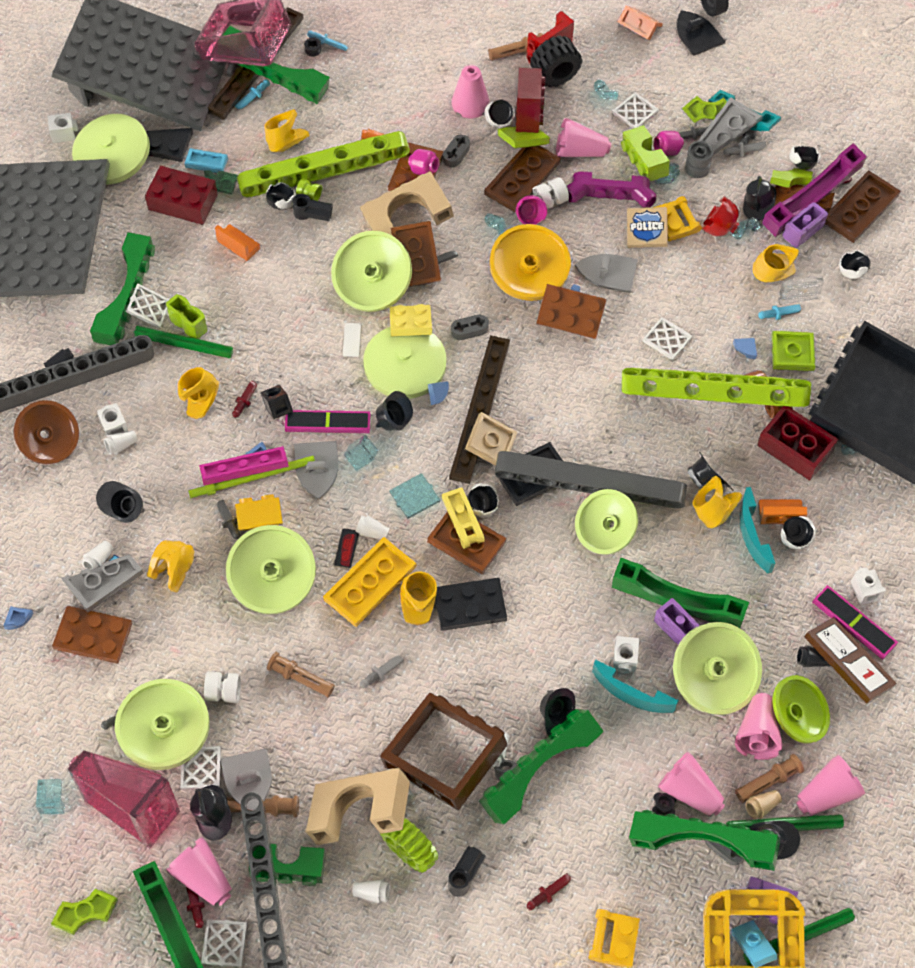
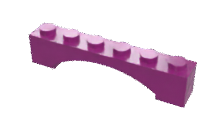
[762,143,867,238]

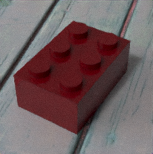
[516,68,545,133]
[145,165,218,225]
[757,406,839,481]

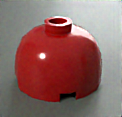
[701,196,739,237]

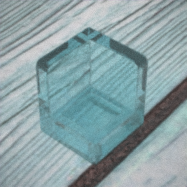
[344,434,378,471]
[36,779,65,815]

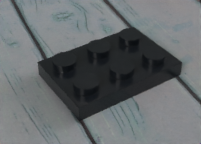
[497,442,563,506]
[435,578,507,631]

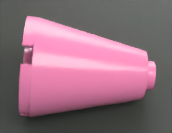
[452,65,490,119]
[556,118,611,157]
[735,693,782,760]
[658,752,725,816]
[796,755,865,816]
[166,837,232,906]

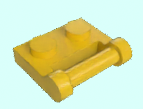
[653,196,702,242]
[588,909,640,968]

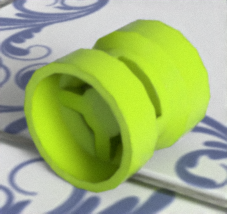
[296,178,322,201]

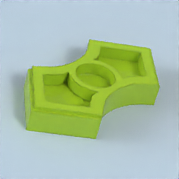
[682,96,727,123]
[770,167,813,188]
[51,888,118,935]

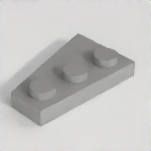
[698,98,763,155]
[62,554,143,613]

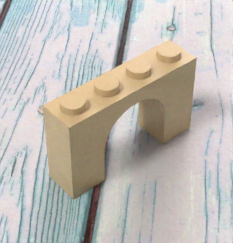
[360,171,454,235]
[306,768,410,845]

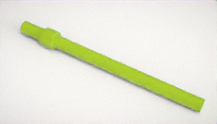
[188,455,315,499]

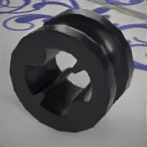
[304,37,322,57]

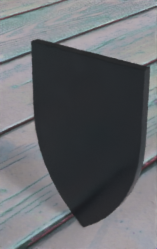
[677,10,726,56]

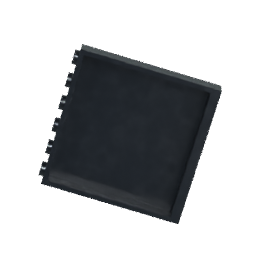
[808,321,915,485]

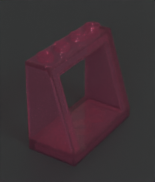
[195,0,292,66]
[67,750,180,849]

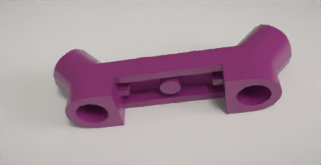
[566,171,656,208]

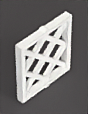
[612,92,659,129]
[126,284,170,328]
[642,317,692,360]
[180,746,221,790]
[201,919,248,968]

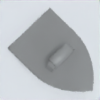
[575,254,638,293]
[294,441,338,500]
[220,748,272,811]

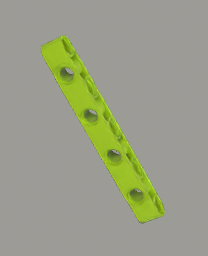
[237,131,410,198]
[621,368,812,407]

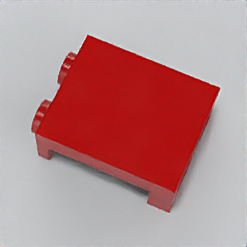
[527,11,574,63]

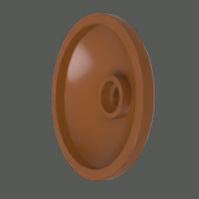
[13,400,79,464]

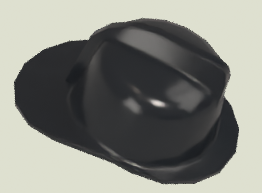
[743,176,776,221]
[375,391,413,431]
[688,452,734,491]
[96,481,145,523]
[540,688,576,736]
[190,785,232,841]
[749,821,800,860]

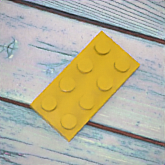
[323,537,416,627]

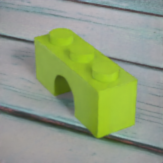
[621,125,670,182]

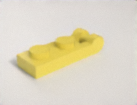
[442,487,485,549]

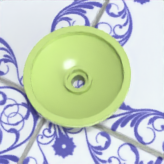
[575,489,638,555]

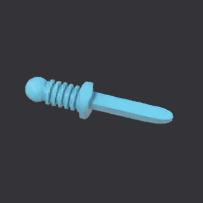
[307,30,348,51]
[235,79,270,109]
[758,304,801,320]

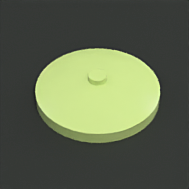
[72,114,150,185]
[331,231,412,312]
[363,327,446,399]
[226,525,316,614]
[673,622,762,715]
[115,679,210,770]

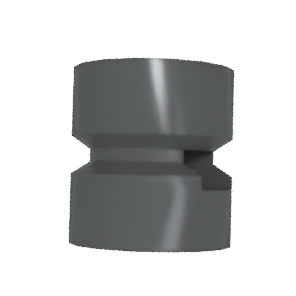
[685,141,714,178]

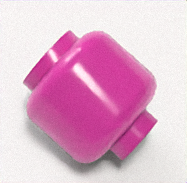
[653,130,684,156]
[408,149,439,175]

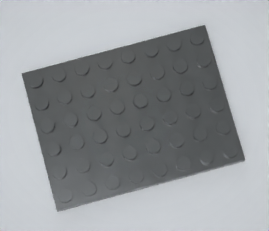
[52,0,229,131]
[0,159,110,297]

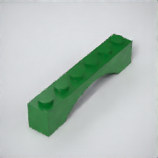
[218,26,330,104]
[90,232,155,345]
[611,558,749,628]
[479,709,604,825]
[629,810,780,871]
[132,860,203,968]

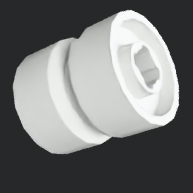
[533,177,569,209]
[204,671,241,703]

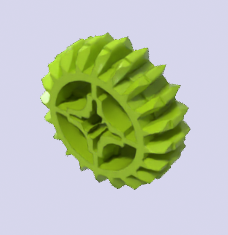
[380,818,438,873]

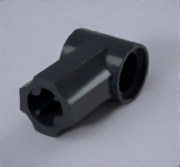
[293,194,333,221]
[448,846,486,897]

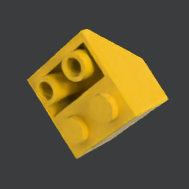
[235,494,283,531]

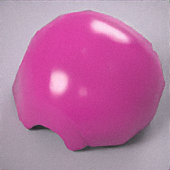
[515,195,548,225]

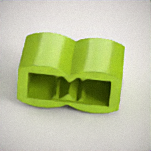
[166,294,208,339]

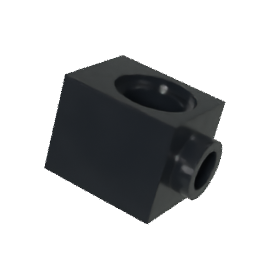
[260,384,293,419]

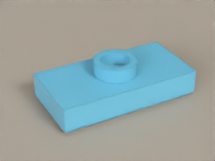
[184,148,228,174]
[731,920,777,968]

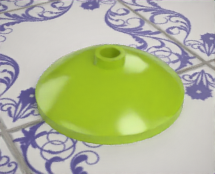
[773,675,830,744]

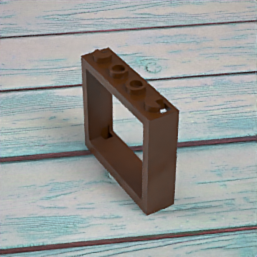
[380,692,508,811]

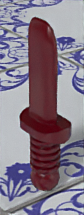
[232,380,257,418]
[526,873,571,910]
[186,887,205,929]

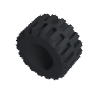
[530,36,583,88]

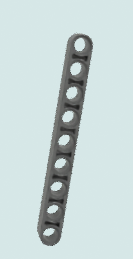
[0,335,154,412]
[495,451,687,509]
[241,792,289,968]

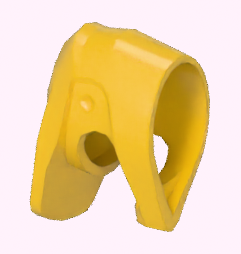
[264,109,310,152]
[753,244,799,282]
[178,367,219,419]
[692,476,742,528]
[147,540,194,593]
[400,571,437,625]

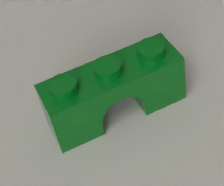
[249,844,326,886]

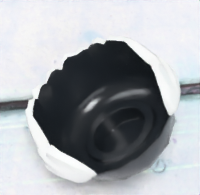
[485,100,516,128]
[789,146,821,170]
[266,182,296,210]
[839,250,871,279]
[467,483,499,518]
[780,516,816,549]

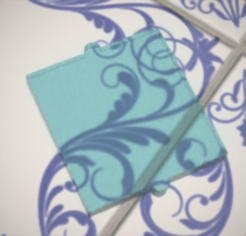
[389,473,440,519]

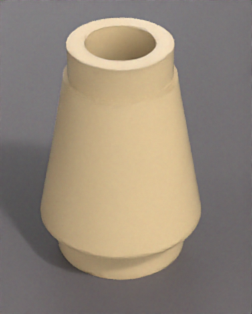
[745,790,782,819]

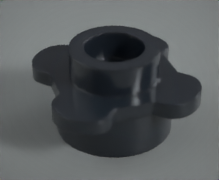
[652,792,677,815]

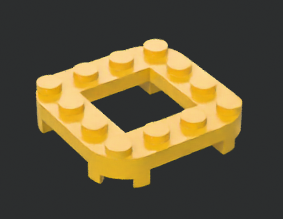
[703,889,807,968]

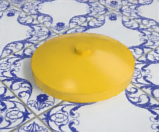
[489,224,571,301]

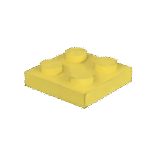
[390,304,432,336]

